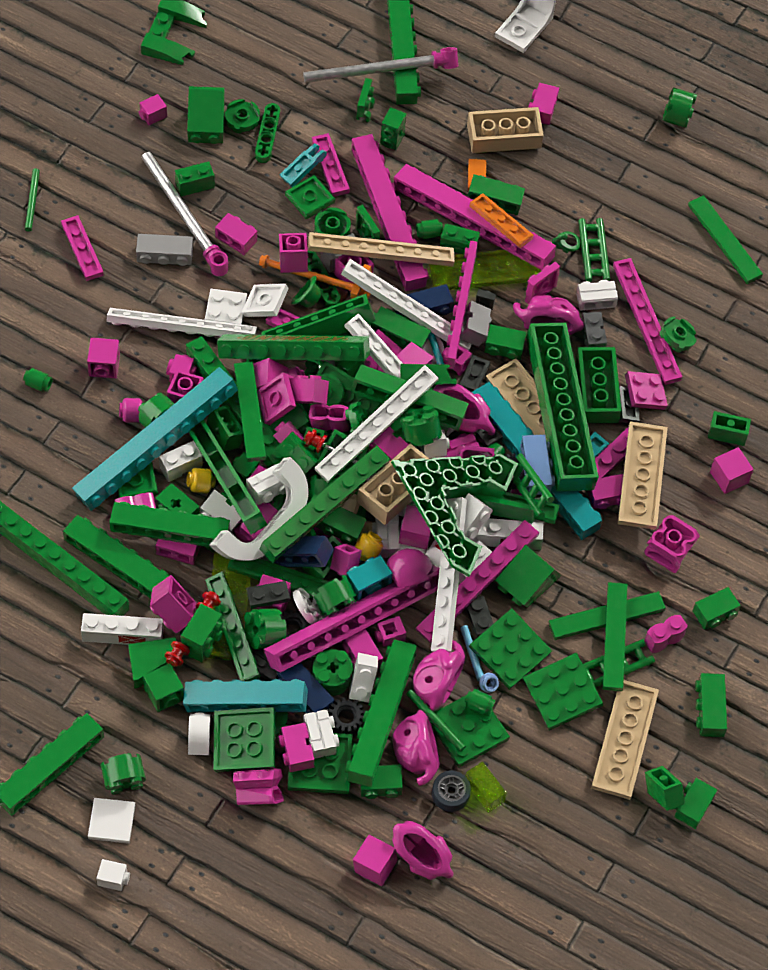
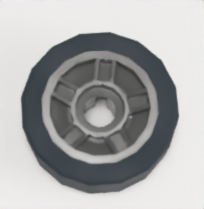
[432,770,471,812]

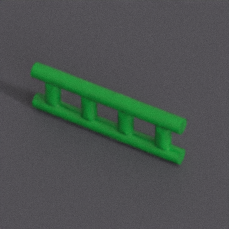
[578,218,611,282]
[511,453,555,519]
[583,639,655,688]

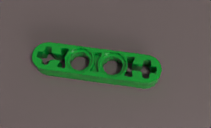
[255,103,280,163]
[308,251,340,308]

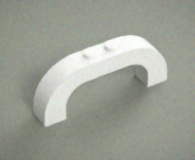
[210,457,308,561]

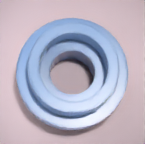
[479,673,499,693]

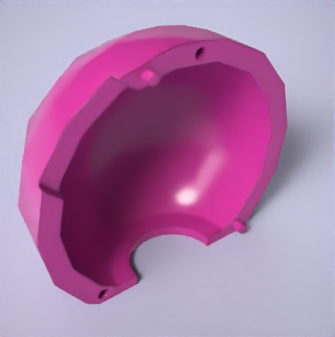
[386,548,433,587]

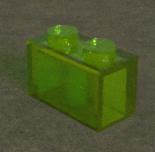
[465,761,507,813]

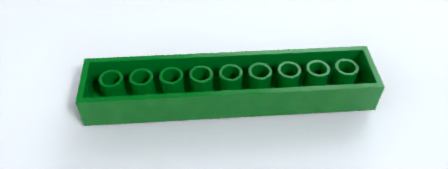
[526,323,599,491]

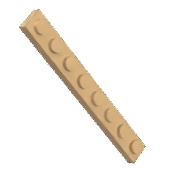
[308,232,454,266]

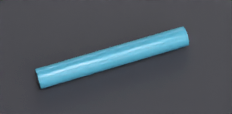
[460,625,483,681]

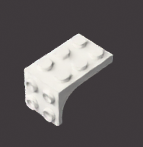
[495,0,556,53]

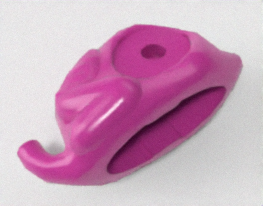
[513,295,584,335]
[433,384,495,435]
[413,640,465,711]
[392,710,439,786]
[392,821,454,880]

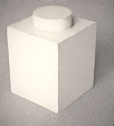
[97,859,130,891]

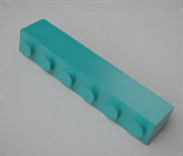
[183,679,308,712]

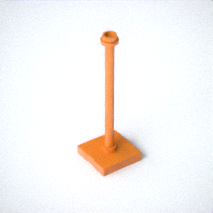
[259,255,372,299]

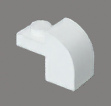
[188,712,211,755]

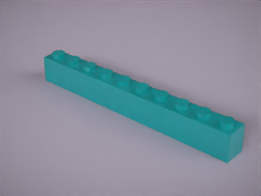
[72,367,238,511]
[471,382,602,540]

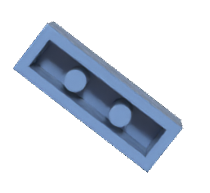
[520,435,555,495]

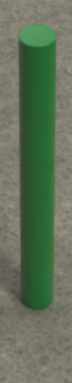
[25,168,40,232]
[406,689,466,752]

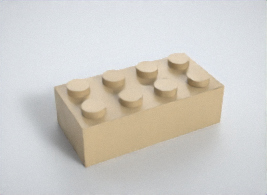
[467,107,544,153]
[356,444,429,525]

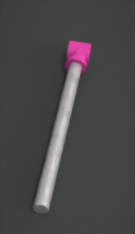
[303,47,459,83]
[142,152,228,276]

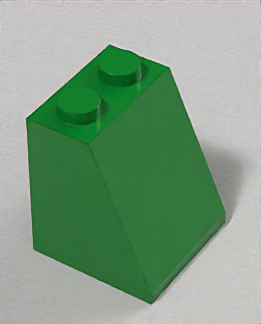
[187,86,225,144]
[495,545,561,608]

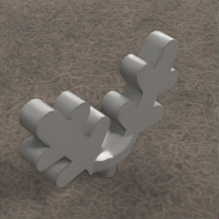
[309,600,327,621]

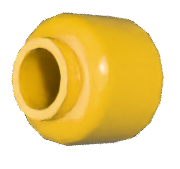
[186,468,216,494]
[354,532,384,562]

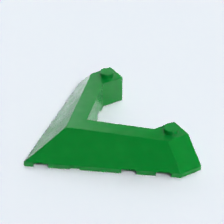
[391,454,518,577]

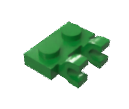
[356,78,375,122]

